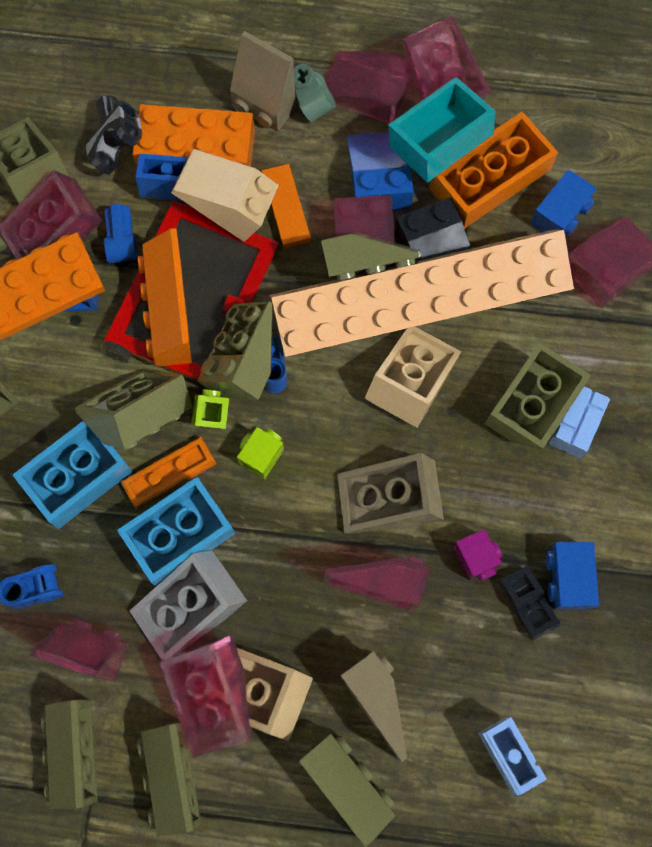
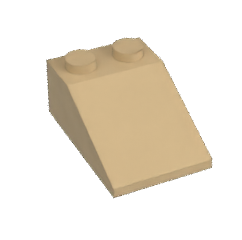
[171,149,279,242]
[365,326,461,428]
[194,641,313,741]

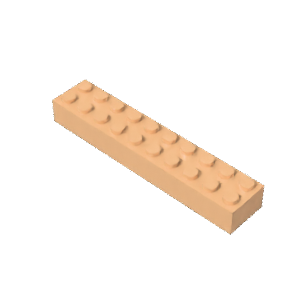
[269,230,574,357]

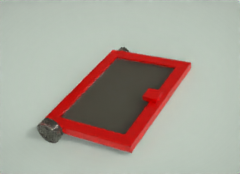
[101,200,279,381]

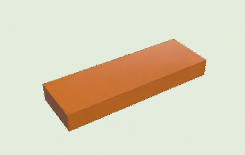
[262,164,311,249]
[121,437,216,509]

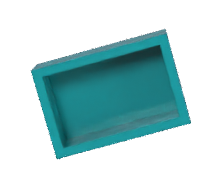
[388,77,496,183]

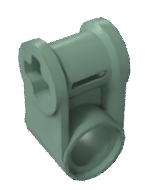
[294,64,336,122]

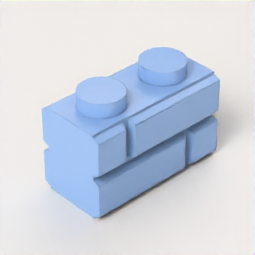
[548,387,610,458]
[478,717,546,796]

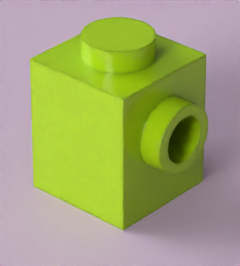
[191,389,229,429]
[237,427,284,480]

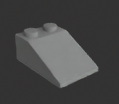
[130,550,247,663]

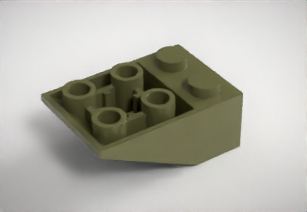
[321,232,420,281]
[197,301,272,400]

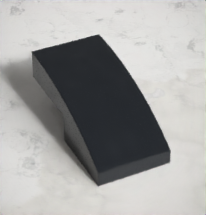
[500,565,560,641]

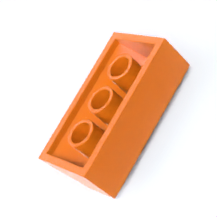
[138,228,192,367]

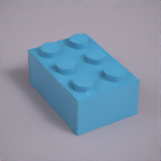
[13,421,133,529]
[117,477,235,586]

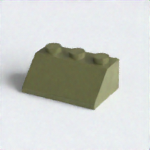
[484,342,591,450]
[75,369,192,450]
[41,700,98,810]
[138,723,201,836]
[299,733,395,847]

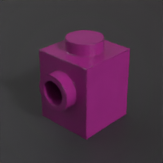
[453,529,503,582]

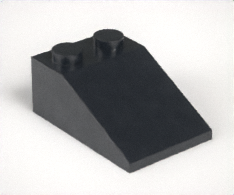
[395,198,471,261]

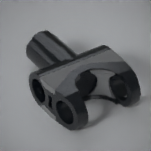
[85,95,142,175]

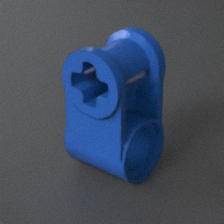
[264,333,288,394]
[0,564,64,609]

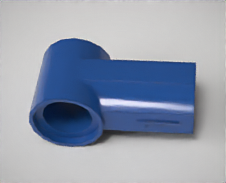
[104,204,138,264]

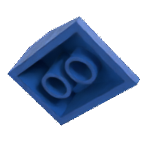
[347,132,414,213]

